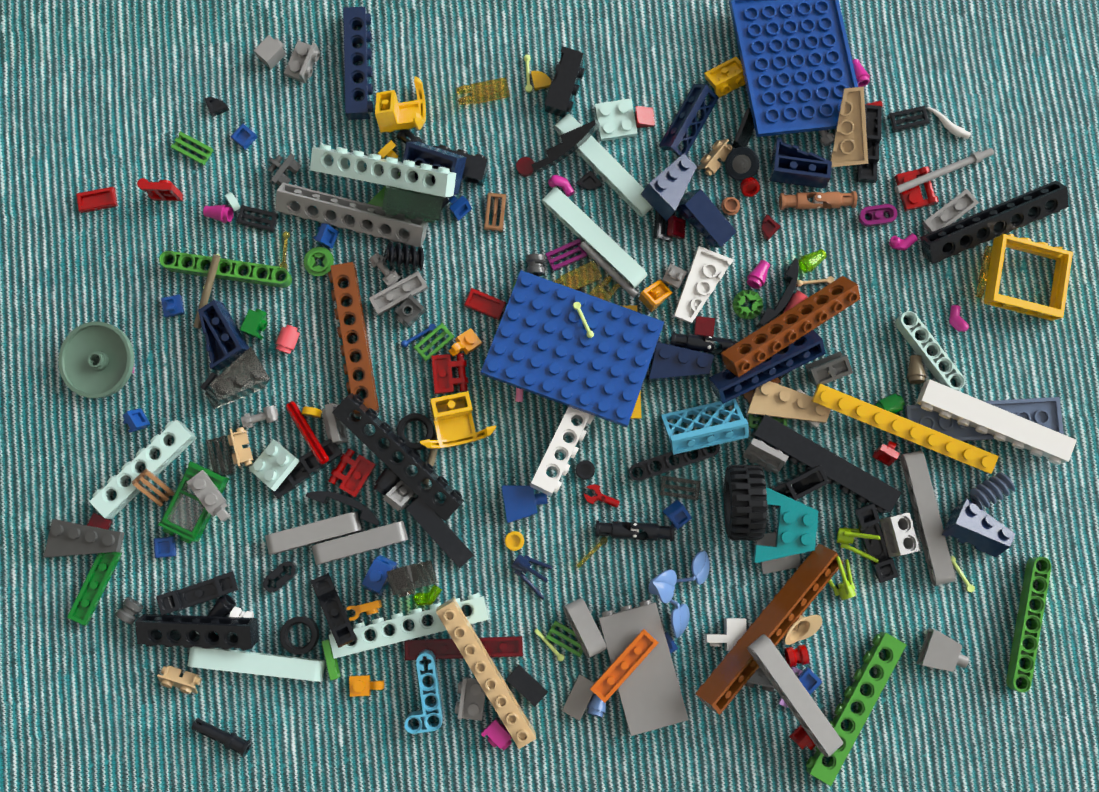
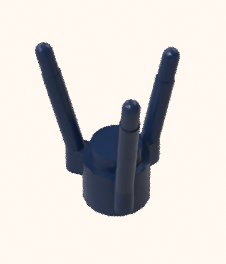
[511,554,552,600]

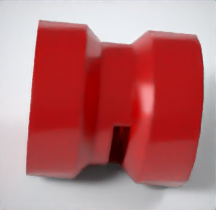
[784,644,809,667]

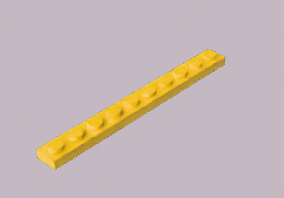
[811,383,999,474]

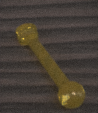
[279,231,290,269]
[576,537,608,568]

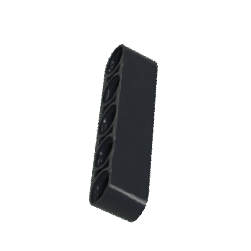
[628,444,720,482]

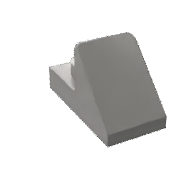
[383,480,416,511]

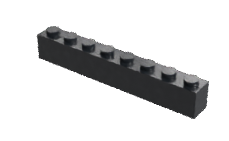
[751,414,902,514]

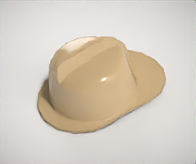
[784,615,822,645]

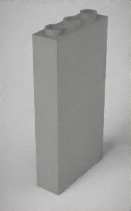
[598,599,689,736]

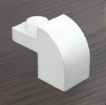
[705,618,747,651]

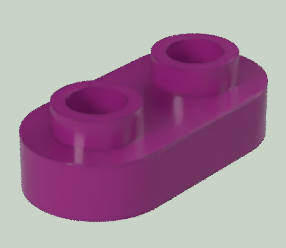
[858,204,897,227]

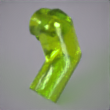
[413,584,442,606]

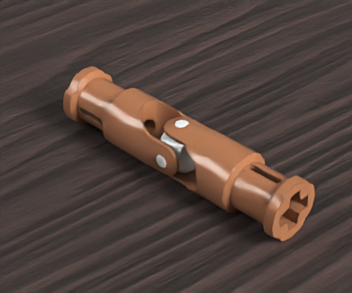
[779,191,857,210]

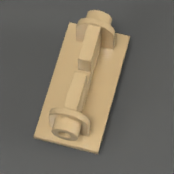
[698,139,733,176]
[227,427,254,469]
[157,665,202,694]

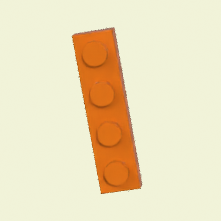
[590,629,659,703]

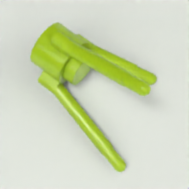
[836,527,880,563]
[828,556,856,600]

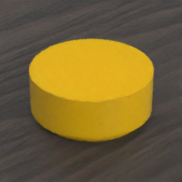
[302,406,322,418]
[505,531,524,551]

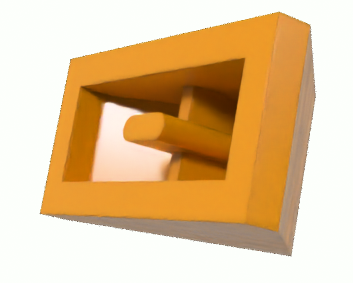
[639,280,673,313]

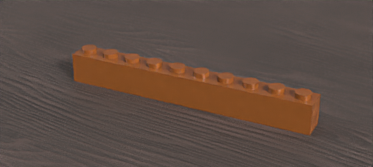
[695,544,843,715]

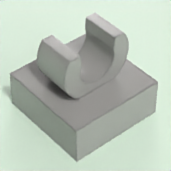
[662,263,687,289]

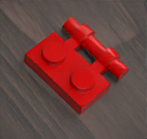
[431,353,469,395]
[328,448,376,498]

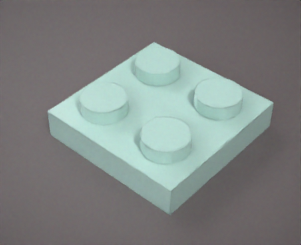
[595,98,638,141]
[249,439,299,491]

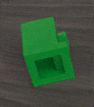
[240,309,268,340]

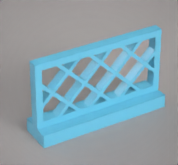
[661,398,749,455]

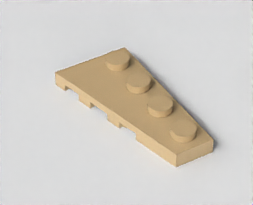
[831,86,868,167]
[746,381,831,423]

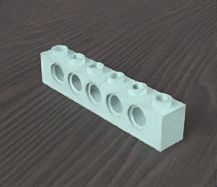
[89,420,197,519]

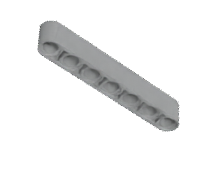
[901,450,955,586]
[747,634,843,758]

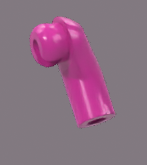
[548,175,575,197]
[889,233,918,251]
[949,305,969,332]

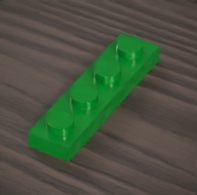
[67,552,122,626]

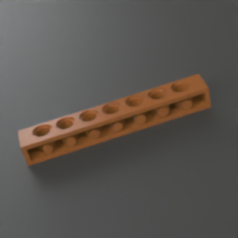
[328,262,380,417]
[721,276,860,377]

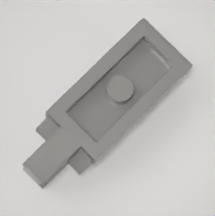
[187,470,231,522]

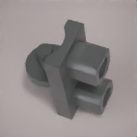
[267,153,301,186]

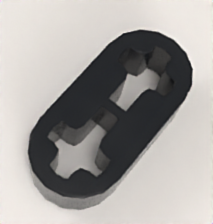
[263,561,298,592]

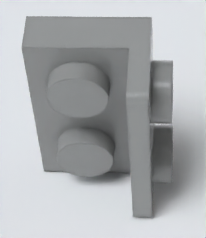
[284,41,320,83]
[322,403,348,445]
[455,677,486,721]

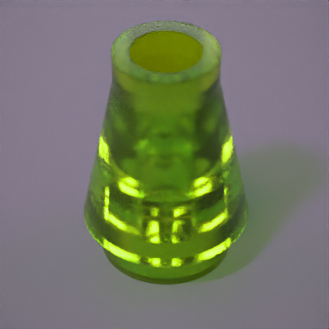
[798,249,827,273]

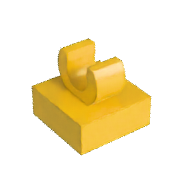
[377,140,399,159]

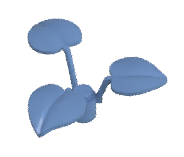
[649,550,710,638]

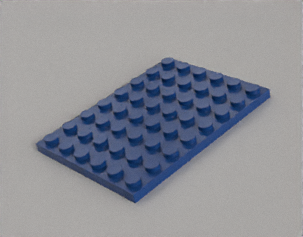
[729,0,858,137]
[480,270,664,427]

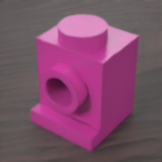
[481,718,512,751]

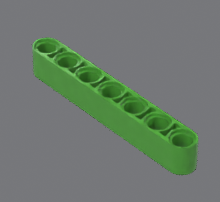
[159,251,292,288]
[1006,557,1051,692]

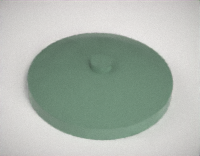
[58,321,134,399]

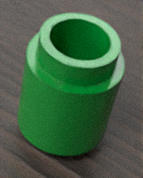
[874,393,905,414]

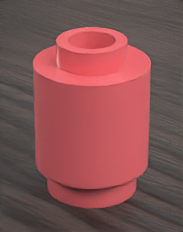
[275,325,300,354]

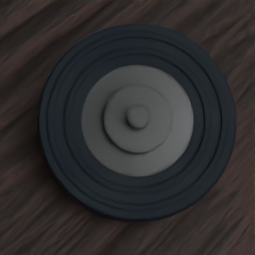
[725,147,759,181]

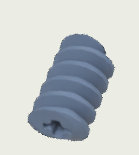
[970,472,1015,510]

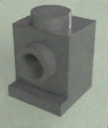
[395,294,426,327]

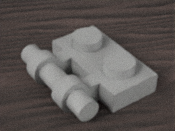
[743,438,789,474]

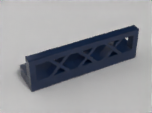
[659,84,719,157]

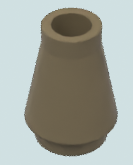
[907,355,926,384]

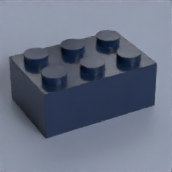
[399,141,467,195]

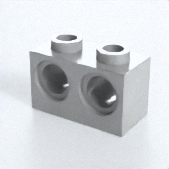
[880,512,920,557]

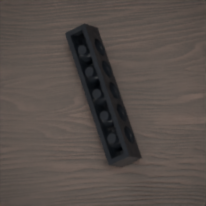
[135,614,259,650]

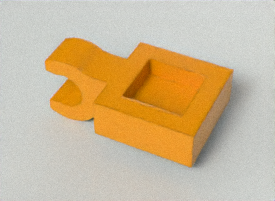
[449,328,483,357]
[346,600,382,621]
[349,675,384,697]

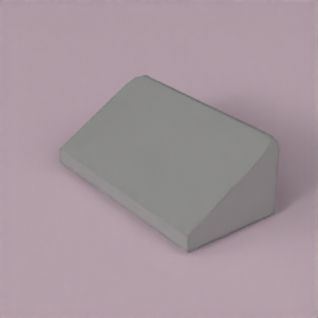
[562,674,595,721]

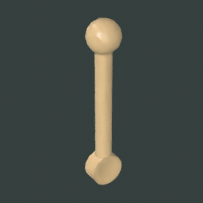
[796,276,834,287]

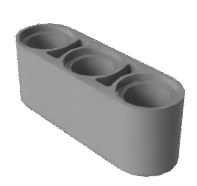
[563,598,607,658]

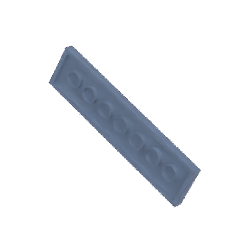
[904,397,1064,444]

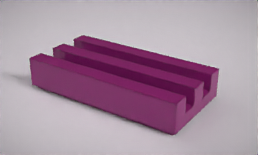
[545,238,587,272]

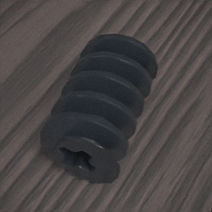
[383,242,424,271]

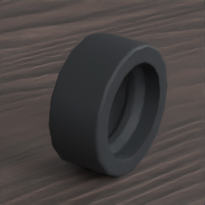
[397,413,434,450]
[280,616,320,655]

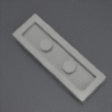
[922,189,979,233]
[369,271,428,315]

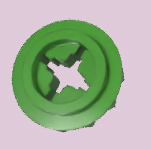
[304,247,334,277]
[733,289,763,320]

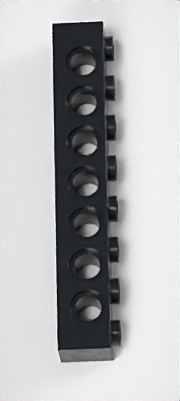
[920,181,1069,264]
[332,393,464,521]

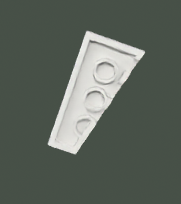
[673,246,734,324]

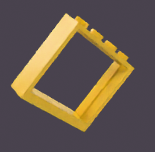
[984,234,1073,321]

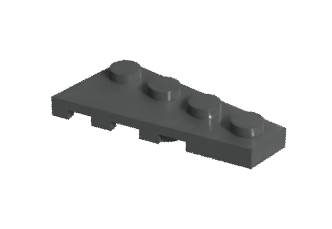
[43,519,125,558]

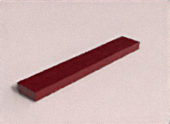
[404,636,523,660]

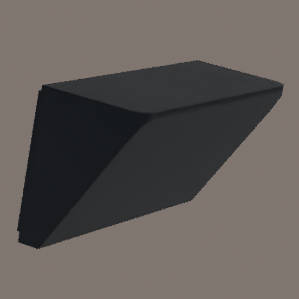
[732,108,754,148]

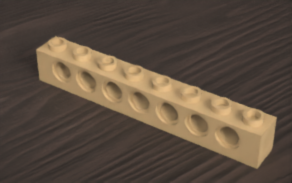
[436,597,536,749]

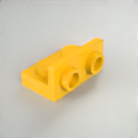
[704,56,745,98]

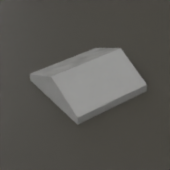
[755,532,801,574]

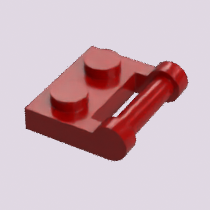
[895,166,939,211]
[137,178,183,201]

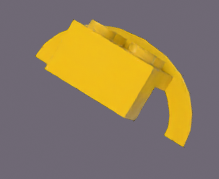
[375,76,426,133]
[420,391,496,449]

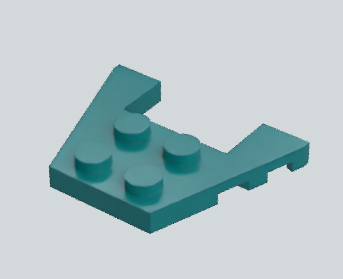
[753,487,819,563]

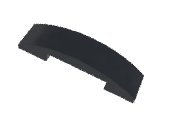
[756,258,799,328]
[306,491,382,526]
[855,503,899,583]
[156,571,239,615]
[310,573,357,648]

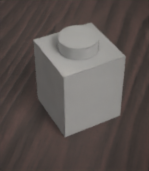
[254,35,286,69]

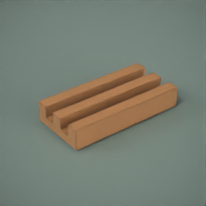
[484,193,506,232]
[132,469,175,507]

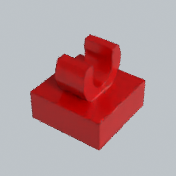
[872,441,900,466]
[789,725,816,750]

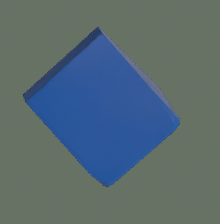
[663,500,692,530]

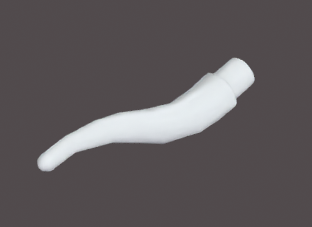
[927,107,971,140]

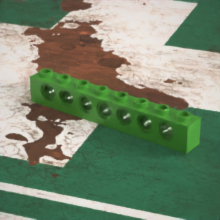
[806,632,907,786]

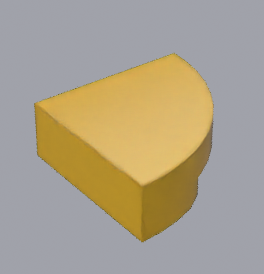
[531,71,552,91]

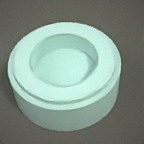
[225,192,240,212]

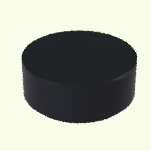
[576,460,595,480]

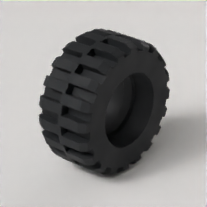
[724,465,767,541]

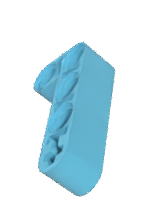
[404,649,443,734]

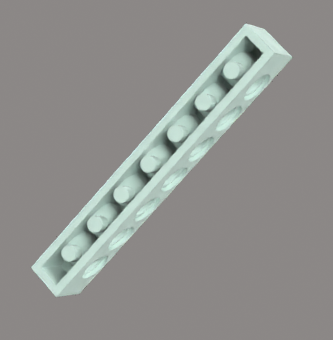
[310,144,456,197]
[329,593,489,659]

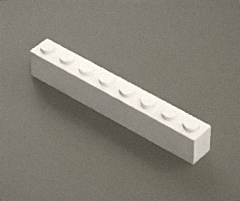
[916,379,1077,465]

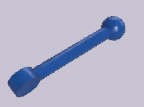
[401,324,436,348]

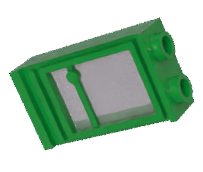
[158,461,229,544]

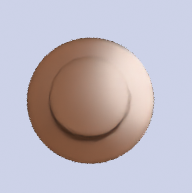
[721,197,740,216]

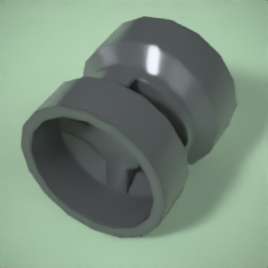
[526,254,545,276]
[115,597,144,624]

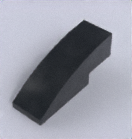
[769,465,830,509]

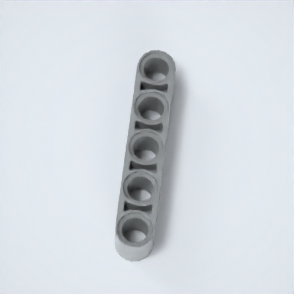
[265,511,362,555]
[311,521,408,565]

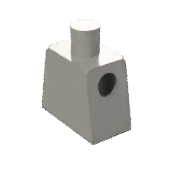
[916,628,969,672]

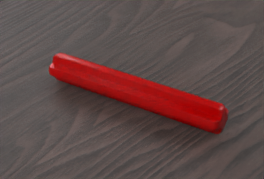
[286,401,329,465]

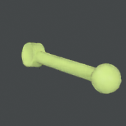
[523,54,533,93]
[573,302,594,338]
[950,556,975,592]
[534,629,565,661]

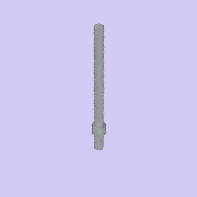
[895,148,994,194]

